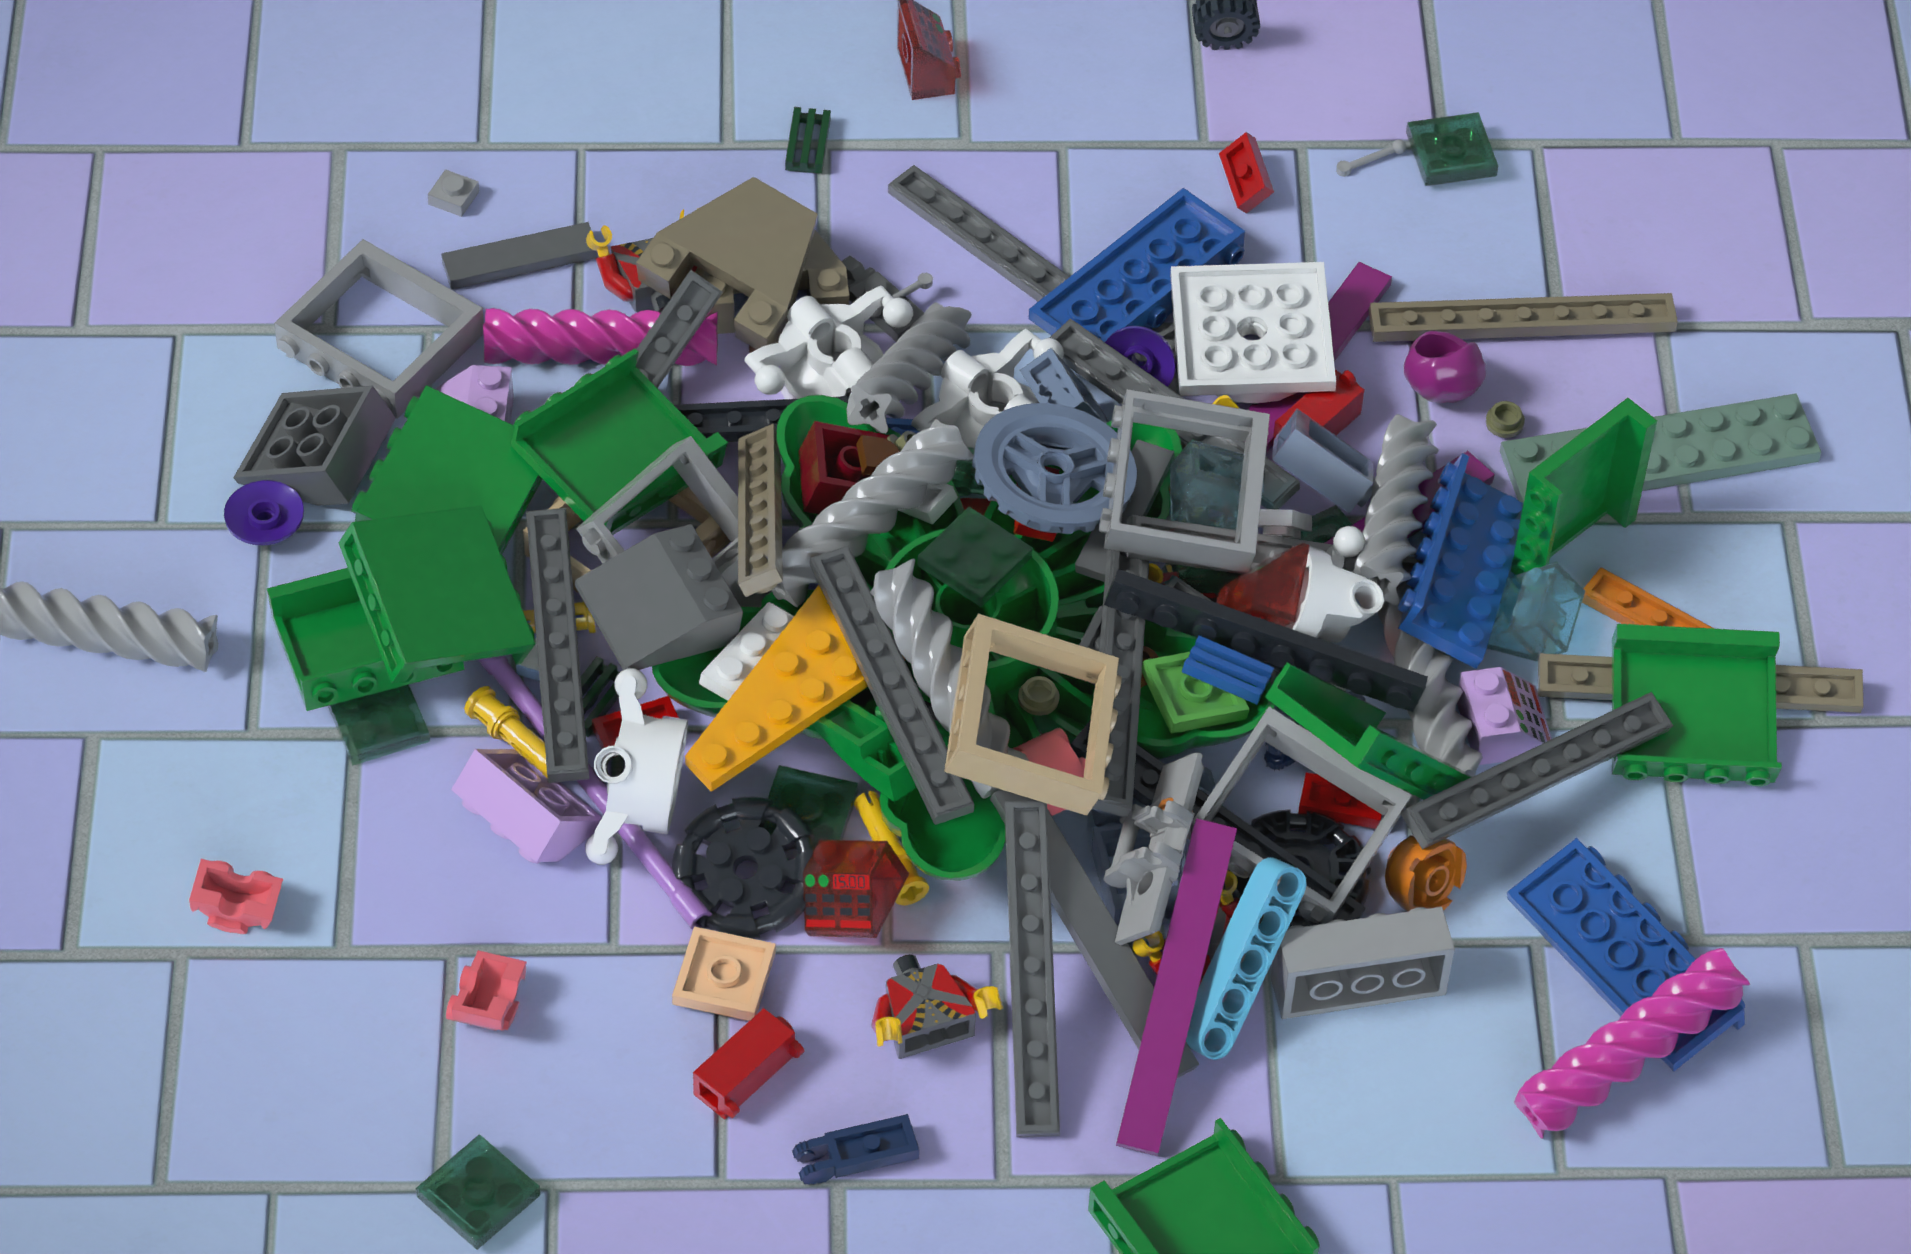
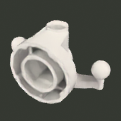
[745,286,913,399]
[911,329,1064,473]
[1260,526,1384,691]
[585,668,688,865]

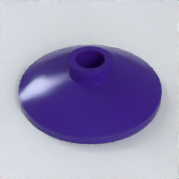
[1105,326,1176,387]
[224,480,304,545]

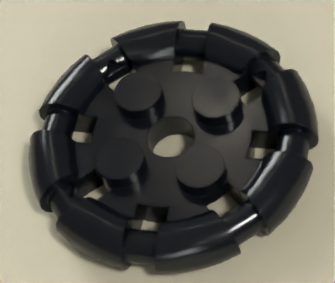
[672,796,821,939]
[1224,809,1371,927]

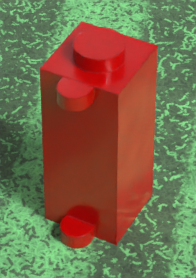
[1272,369,1365,446]
[693,1008,805,1120]

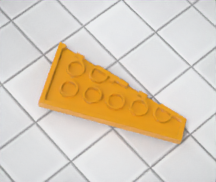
[685,585,905,792]

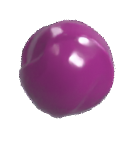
[1404,331,1486,403]

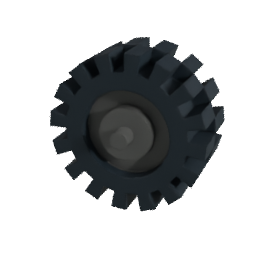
[1192,0,1260,50]

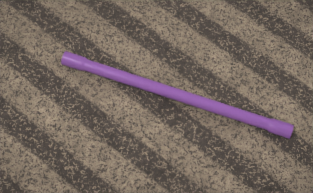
[477,655,712,930]

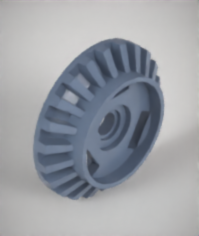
[972,403,1137,534]

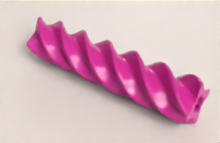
[483,308,718,366]
[1514,948,1750,1139]

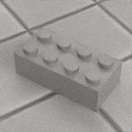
[1270,907,1455,1019]

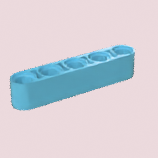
[1186,858,1307,1060]

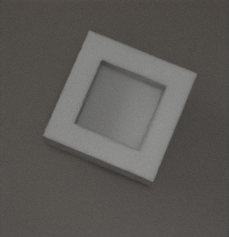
[428,169,479,217]

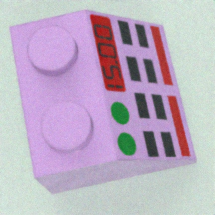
[1457,667,1552,765]

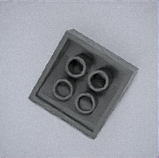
[233,385,396,506]
[575,524,743,670]

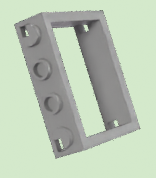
[274,239,484,419]
[1099,389,1270,573]
[576,436,738,563]
[1187,707,1412,924]

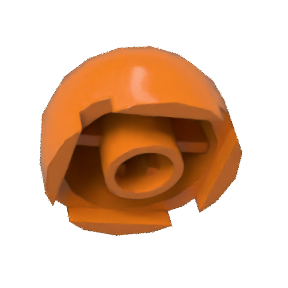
[1384,835,1467,912]

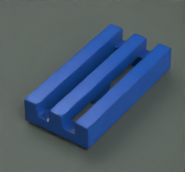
[1182,636,1274,704]

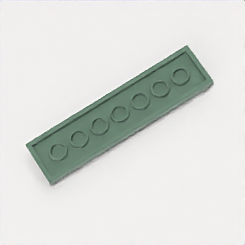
[1499,393,1821,503]

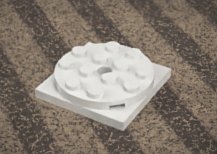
[1170,262,1336,403]

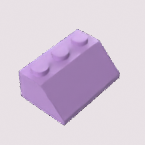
[436,365,514,423]
[451,749,602,864]

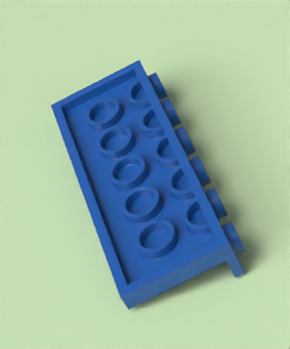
[1028,188,1245,342]
[1398,453,1523,669]
[1507,838,1745,1072]

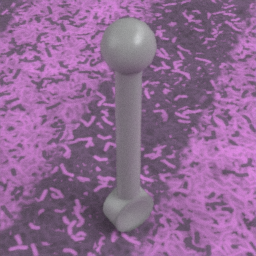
[1336,139,1407,177]
[871,273,933,317]

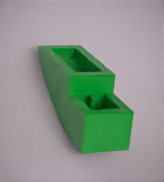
[812,700,916,802]

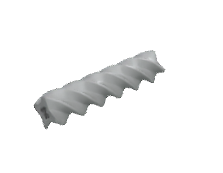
[847,302,972,433]
[1353,414,1439,605]
[772,419,973,607]
[870,559,1029,799]
[1377,581,1483,777]
[0,582,218,672]

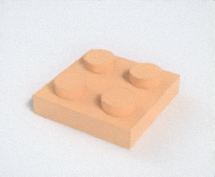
[672,927,776,1021]

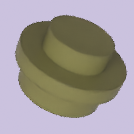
[1485,401,1525,438]
[1018,676,1060,716]

